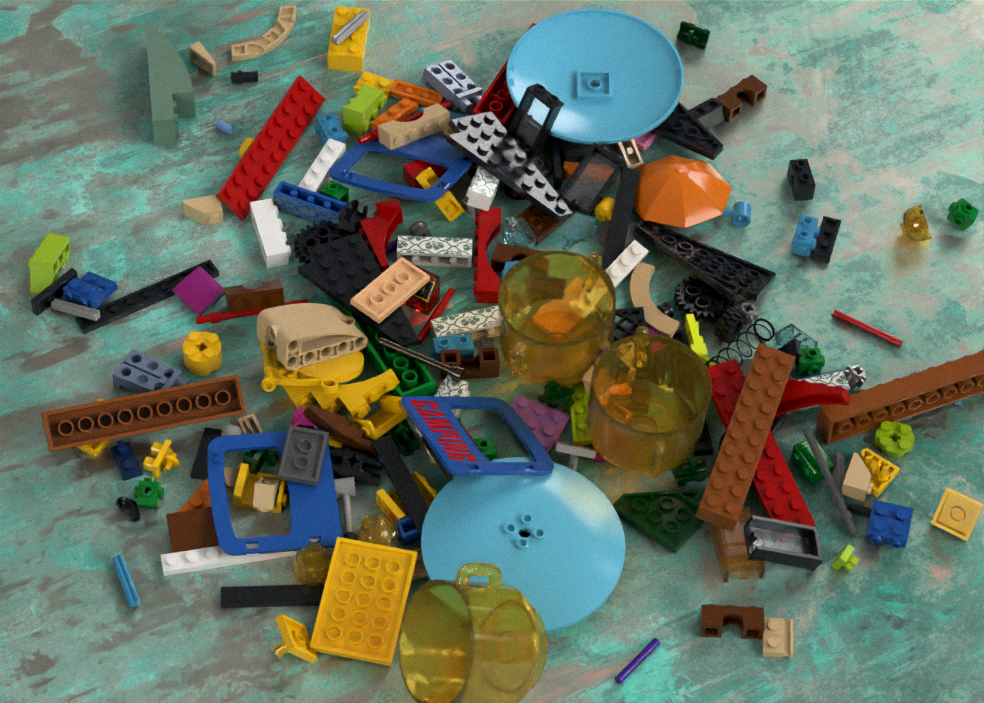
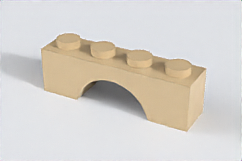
[378,103,450,150]

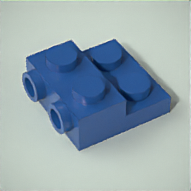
[62,271,118,309]
[865,500,913,548]

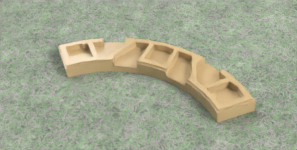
[230,5,296,62]
[630,262,680,339]

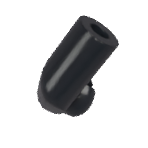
[116,497,141,522]

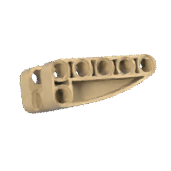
[257,303,368,370]

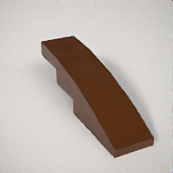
[303,404,376,456]

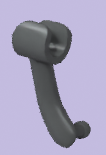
[480,335,495,348]

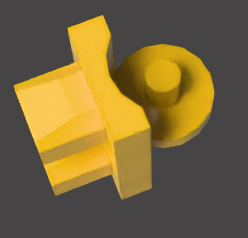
[143,439,179,480]

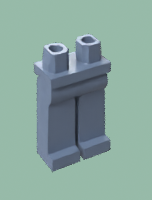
[421,59,483,113]
[112,349,190,393]

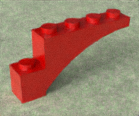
[358,198,403,273]
[774,378,851,418]

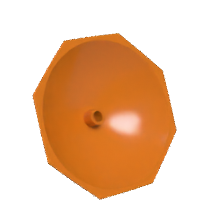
[633,155,732,228]

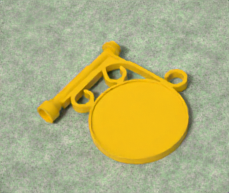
[260,341,364,394]

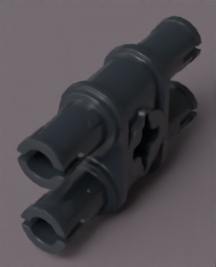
[329,445,383,487]

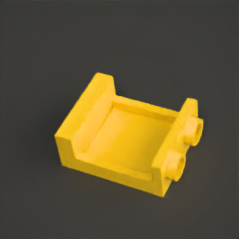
[416,167,465,223]
[347,395,409,440]
[233,463,288,513]
[376,471,438,528]

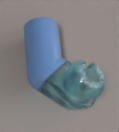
[216,120,243,134]

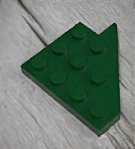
[613,489,706,554]

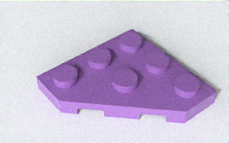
[511,394,571,456]

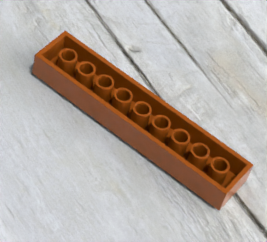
[695,343,796,532]
[816,350,984,446]
[41,374,246,452]

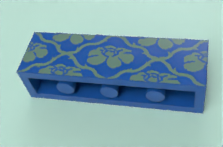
[273,181,348,226]

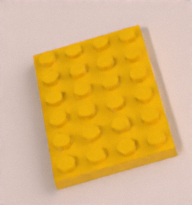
[309,537,418,666]

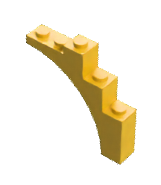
[277,364,400,419]

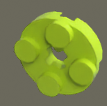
[874,421,915,457]

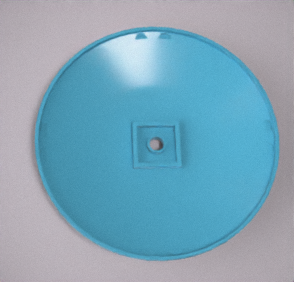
[506,8,684,144]
[421,457,625,635]

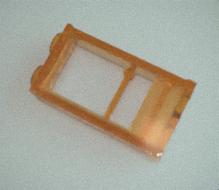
[708,507,766,583]

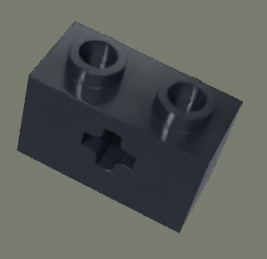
[787,159,816,201]

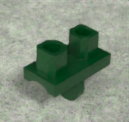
[677,21,710,49]
[537,380,575,410]
[389,419,420,457]
[243,449,278,475]
[671,457,711,487]

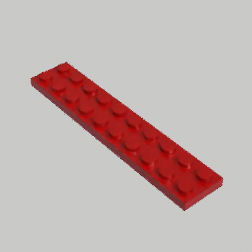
[215,75,325,220]
[699,358,818,544]

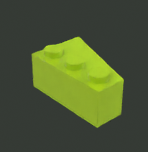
[342,84,386,137]
[28,233,70,294]

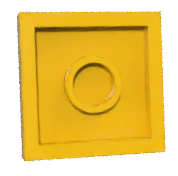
[931,487,984,541]
[273,614,318,664]

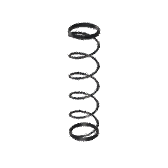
[704,318,775,368]

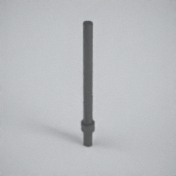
[803,427,858,537]

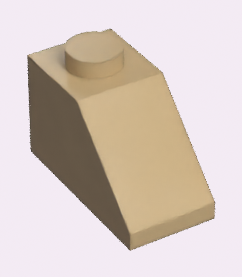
[610,139,644,169]
[182,195,223,225]
[841,453,873,501]
[253,478,280,512]

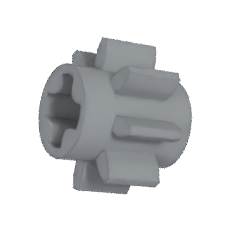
[736,302,759,325]
[843,365,867,388]

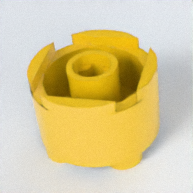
[182,331,222,376]

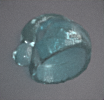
[502,216,536,248]

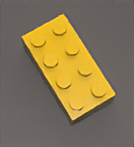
[327,6,370,72]

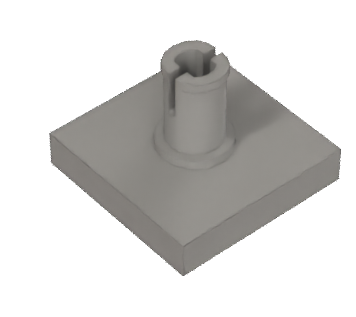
[554,441,596,471]

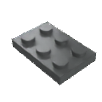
[278,425,329,486]

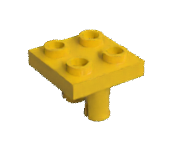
[845,448,900,498]

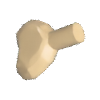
[224,461,243,487]

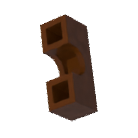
[716,75,767,122]
[491,242,551,275]
[224,280,285,313]
[440,348,500,380]
[700,604,764,640]

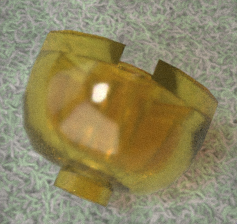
[900,204,931,242]
[356,515,398,547]
[292,544,332,586]

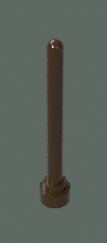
[377,337,465,382]

